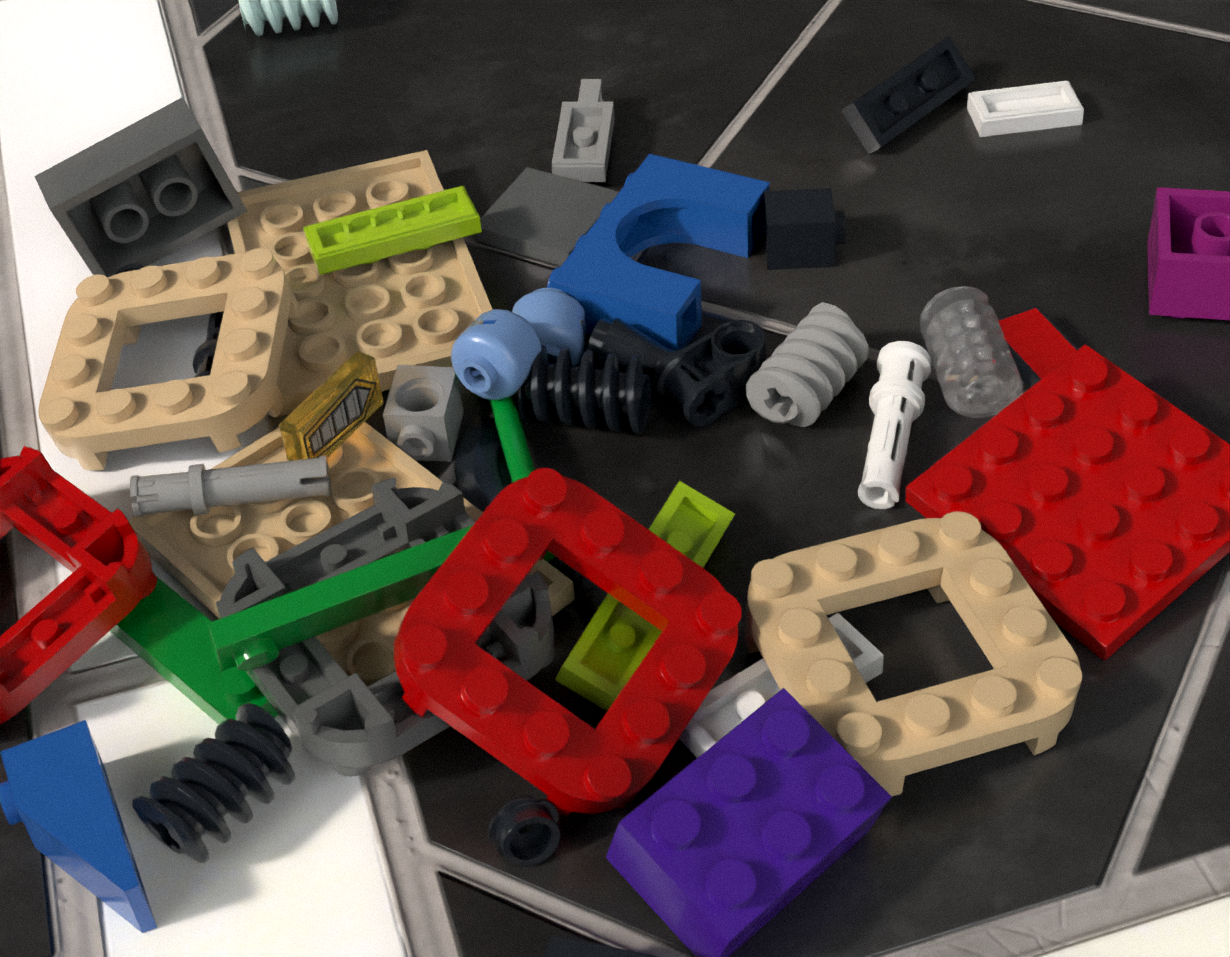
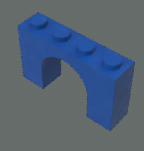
[547,154,770,351]

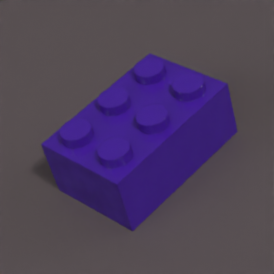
[606,688,892,957]

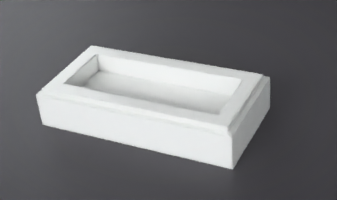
[967,81,1084,137]

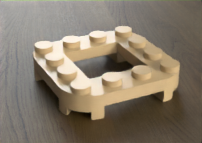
[38,248,300,470]
[745,512,1082,796]

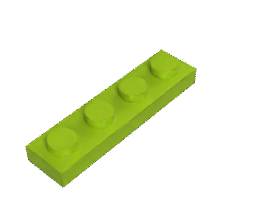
[555,481,735,711]

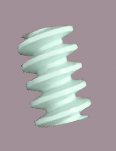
[239,0,338,36]

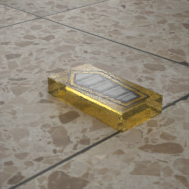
[279,351,384,461]

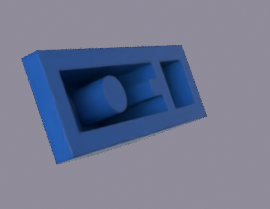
[0,720,157,933]

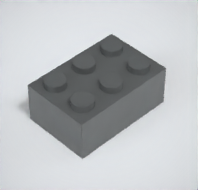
[34,97,247,278]

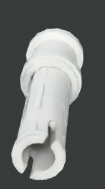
[858,341,932,509]

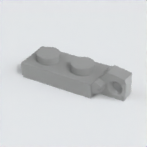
[552,79,615,183]

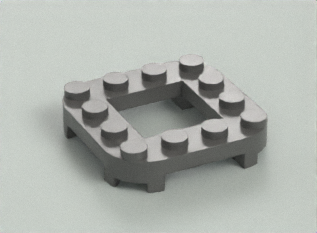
[216,478,555,777]

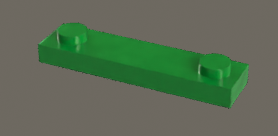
[207,524,474,672]
[110,576,279,724]

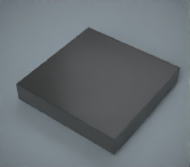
[474,167,619,266]

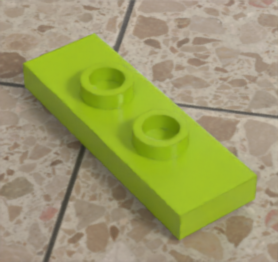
[303,186,482,275]

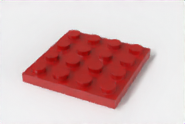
[906,344,1230,661]

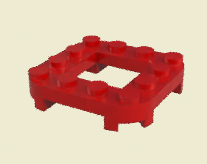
[0,446,157,725]
[393,468,742,817]

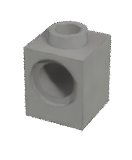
[383,365,464,462]

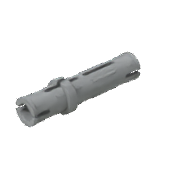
[130,455,331,517]

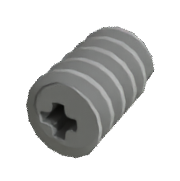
[746,302,869,427]

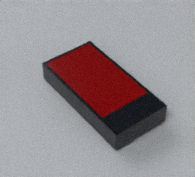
[984,305,1078,388]

